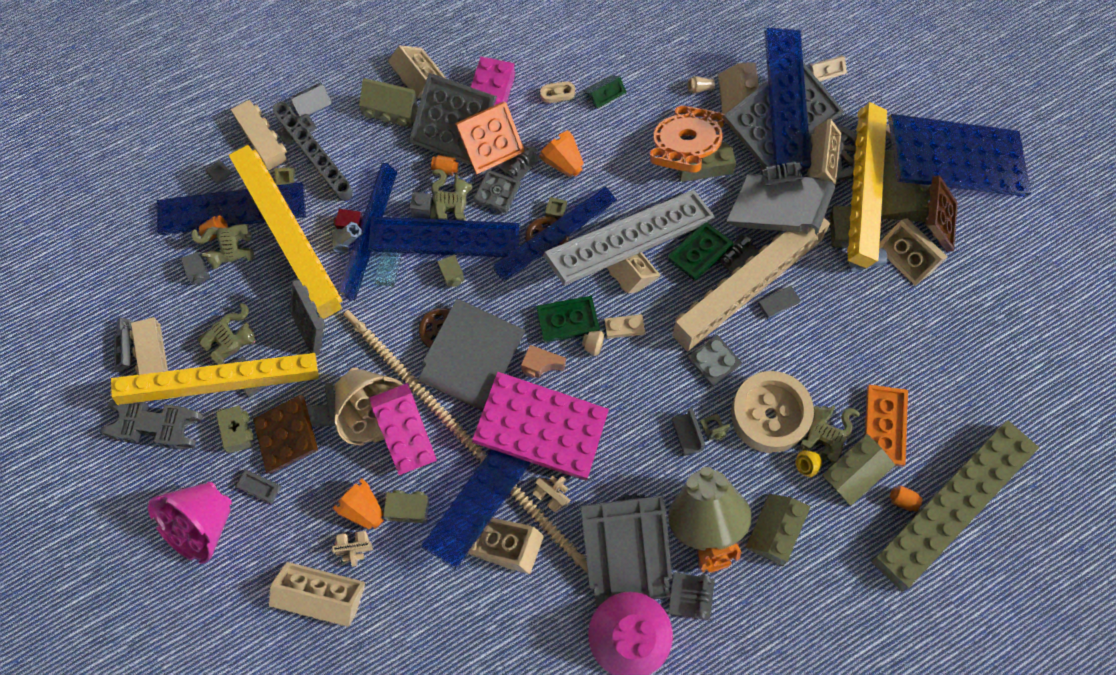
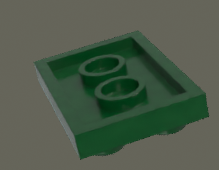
[667,222,733,281]
[536,295,600,343]

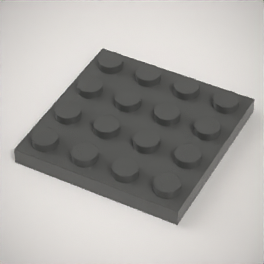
[409,73,497,165]

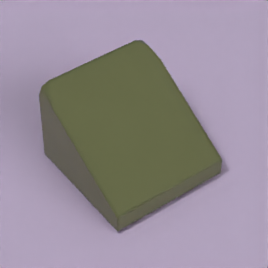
[275,168,295,186]

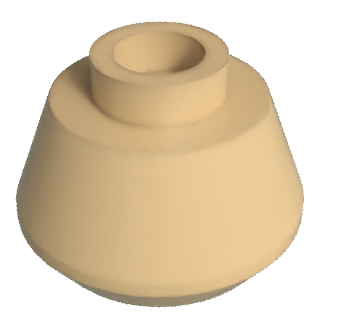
[582,331,604,356]

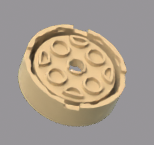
[731,371,814,453]

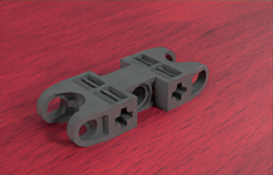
[100,400,203,449]

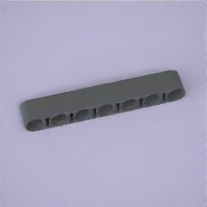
[273,101,353,201]

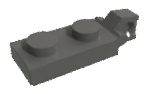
[114,318,132,372]

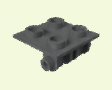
[496,143,541,181]
[760,159,802,186]
[718,235,759,273]
[668,572,715,621]

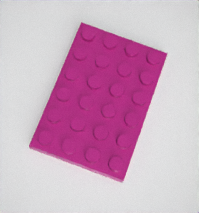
[472,372,609,481]

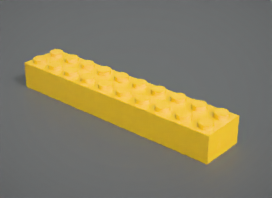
[229,144,343,319]

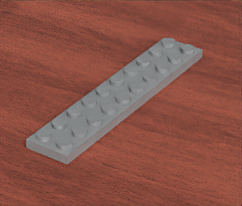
[543,190,715,286]

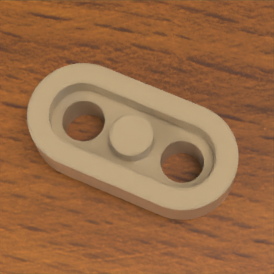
[540,81,575,103]

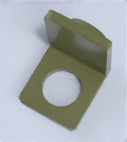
[700,414,730,441]

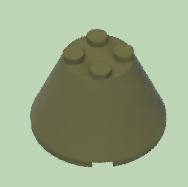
[668,466,751,550]

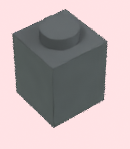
[410,192,433,220]
[181,252,210,285]

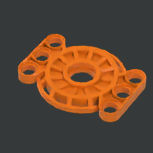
[650,106,725,173]

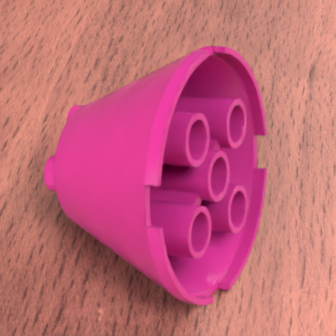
[147,481,232,564]
[588,592,673,675]

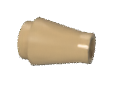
[688,76,715,94]

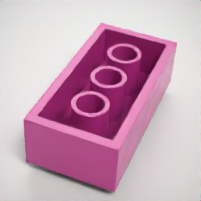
[471,56,515,105]
[369,383,437,475]

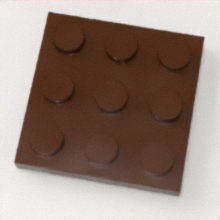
[926,175,958,252]
[253,395,318,474]

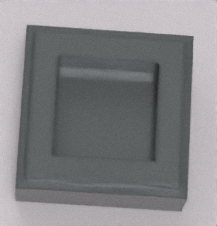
[205,160,232,185]

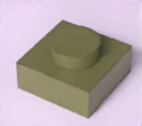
[545,197,567,220]

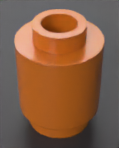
[431,155,459,176]
[199,216,228,241]
[889,485,923,512]

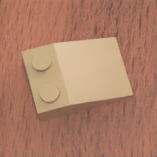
[468,516,544,574]

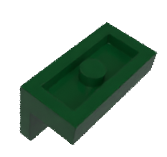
[583,75,627,109]

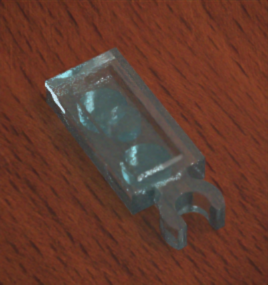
[375,240,401,287]

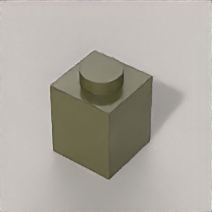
[437,255,465,288]

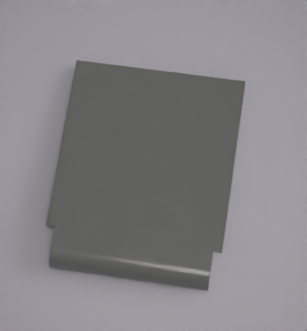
[727,174,835,235]
[418,299,526,411]
[580,496,672,607]

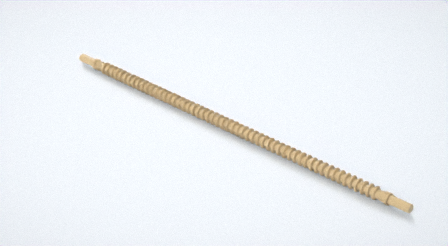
[344,310,588,574]

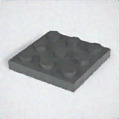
[289,279,325,356]

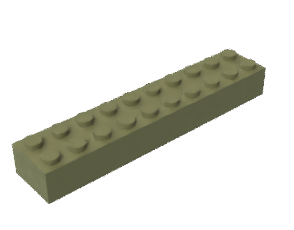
[871,420,1040,592]

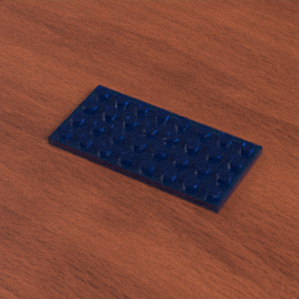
[888,114,1032,197]

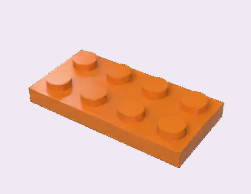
[865,384,908,467]

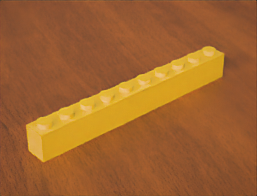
[847,102,887,268]
[111,353,319,405]

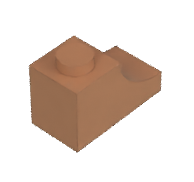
[521,345,566,378]

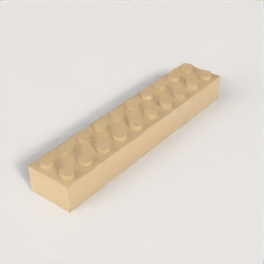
[672,218,830,352]

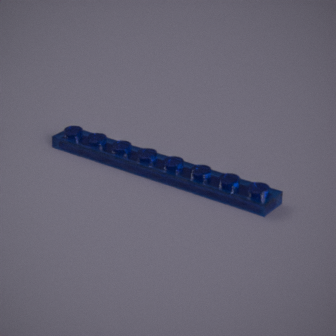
[338,162,398,301]
[492,186,617,282]

